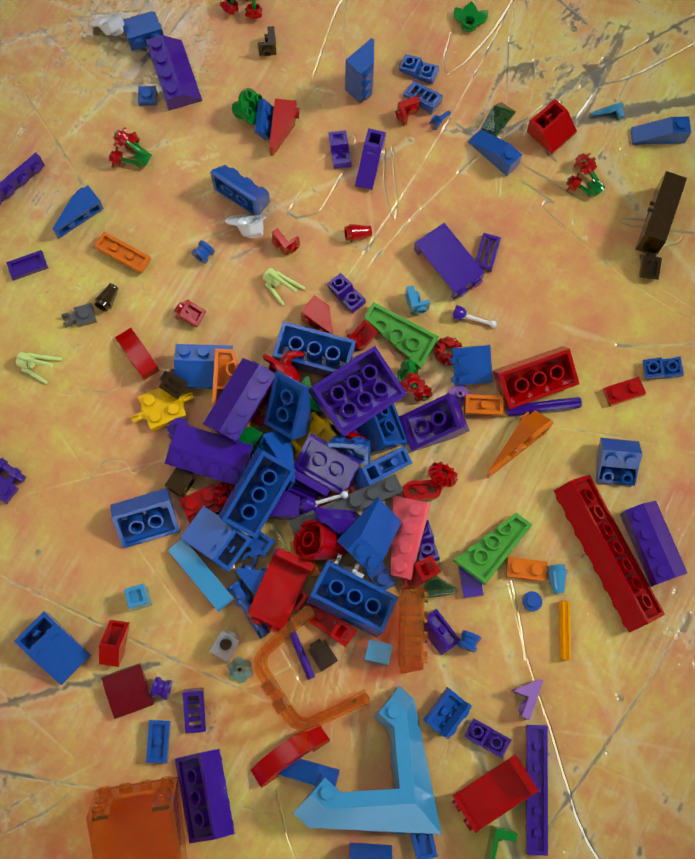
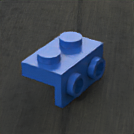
[327,435,370,465]
[423,687,472,739]

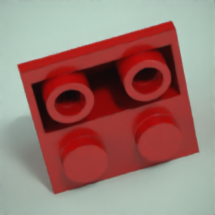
[527,99,577,155]

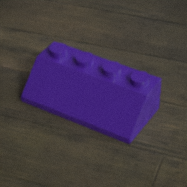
[146,35,202,111]
[203,358,275,444]
[164,423,253,485]
[620,501,688,587]
[175,749,235,844]

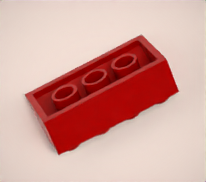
[493,346,580,409]

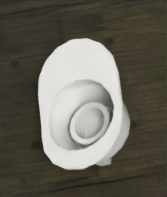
[90,11,124,36]
[225,214,266,238]

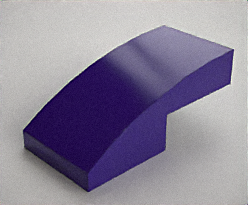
[328,130,352,169]

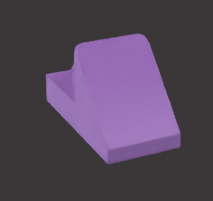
[511,679,543,720]

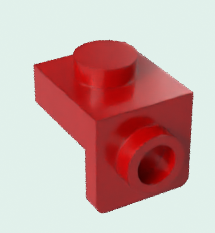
[271,228,300,255]
[347,320,379,349]

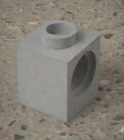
[209,630,241,663]

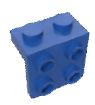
[123,11,164,51]

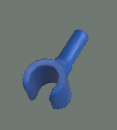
[429,111,451,130]

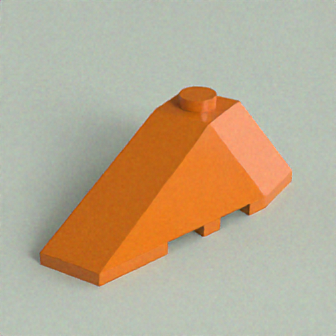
[212,348,250,428]
[486,410,554,478]

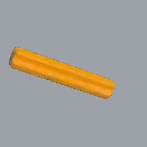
[559,601,571,661]

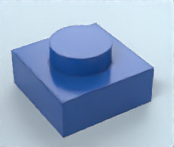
[138,86,157,106]

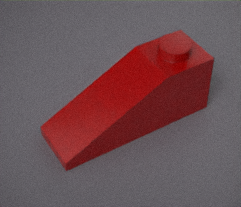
[269,99,300,156]

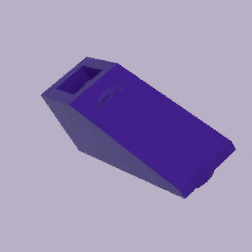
[355,128,386,190]
[313,507,360,535]

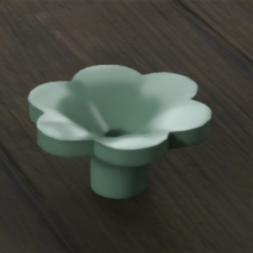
[228,657,253,683]

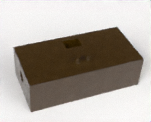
[635,171,687,254]

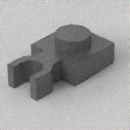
[61,303,97,328]

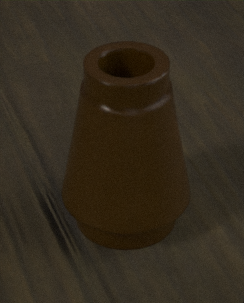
[94,283,119,312]

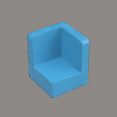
[124,584,152,611]
[364,640,393,666]

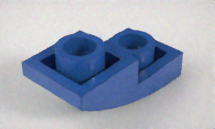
[399,54,439,84]
[643,356,684,379]

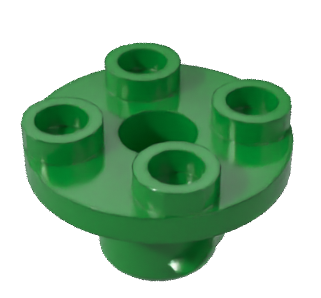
[232,88,263,125]

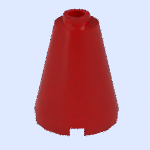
[293,520,347,560]

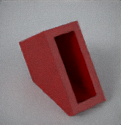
[99,620,129,667]

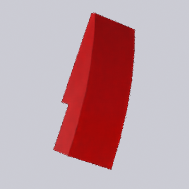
[115,328,160,380]

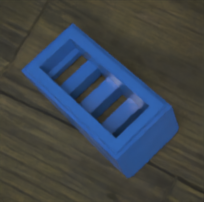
[403,81,443,114]

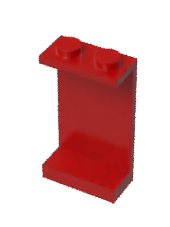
[246,548,315,634]
[452,754,539,833]

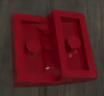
[101,663,154,719]

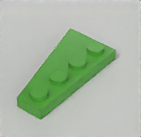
[364,302,439,370]
[453,513,532,585]

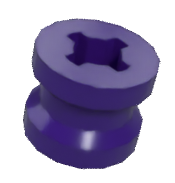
[150,676,173,700]

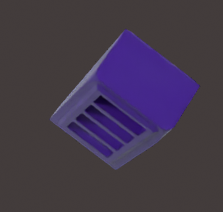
[182,688,206,733]

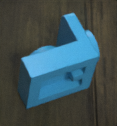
[405,285,430,314]

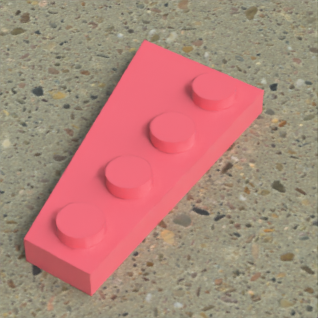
[390,496,431,580]

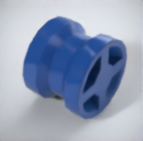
[191,240,215,264]
[457,630,481,653]

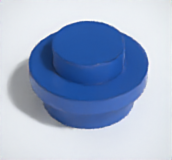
[522,591,542,612]

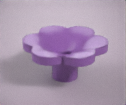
[449,385,471,407]

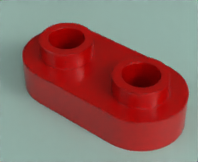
[403,480,442,501]

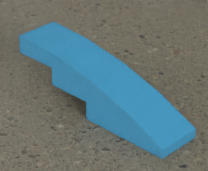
[168,539,234,612]

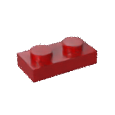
[603,377,646,407]

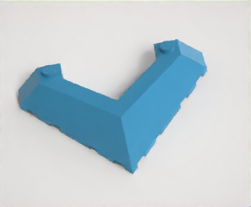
[293,686,441,835]

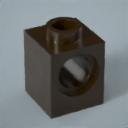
[165,467,196,498]

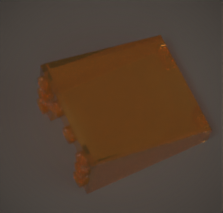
[86,776,187,859]

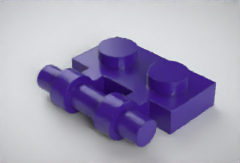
[0,458,26,504]

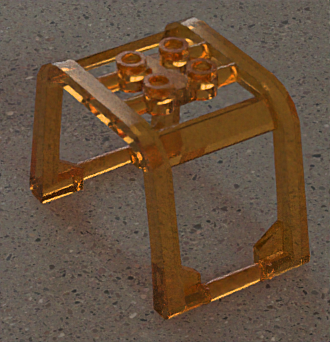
[254,606,370,731]

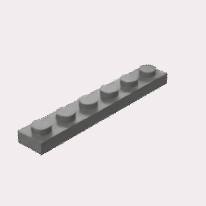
[289,474,403,535]

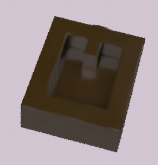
[258,26,277,56]
[639,252,662,280]
[159,369,189,400]
[308,639,338,672]

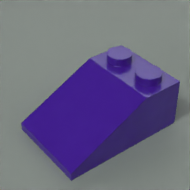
[399,393,470,452]

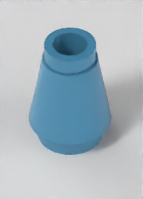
[547,564,567,593]

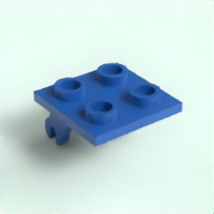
[450,345,493,386]

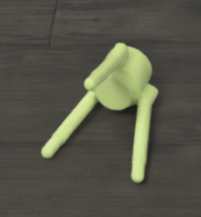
[263,268,306,306]
[16,352,62,384]

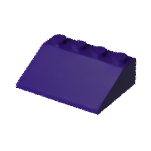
[308,346,407,437]

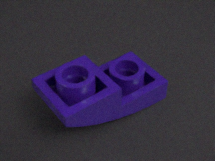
[327,273,366,314]
[418,520,440,561]
[464,718,512,759]

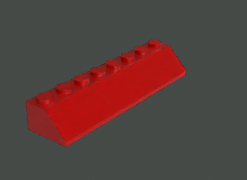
[554,475,665,633]

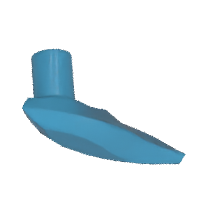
[591,103,625,119]

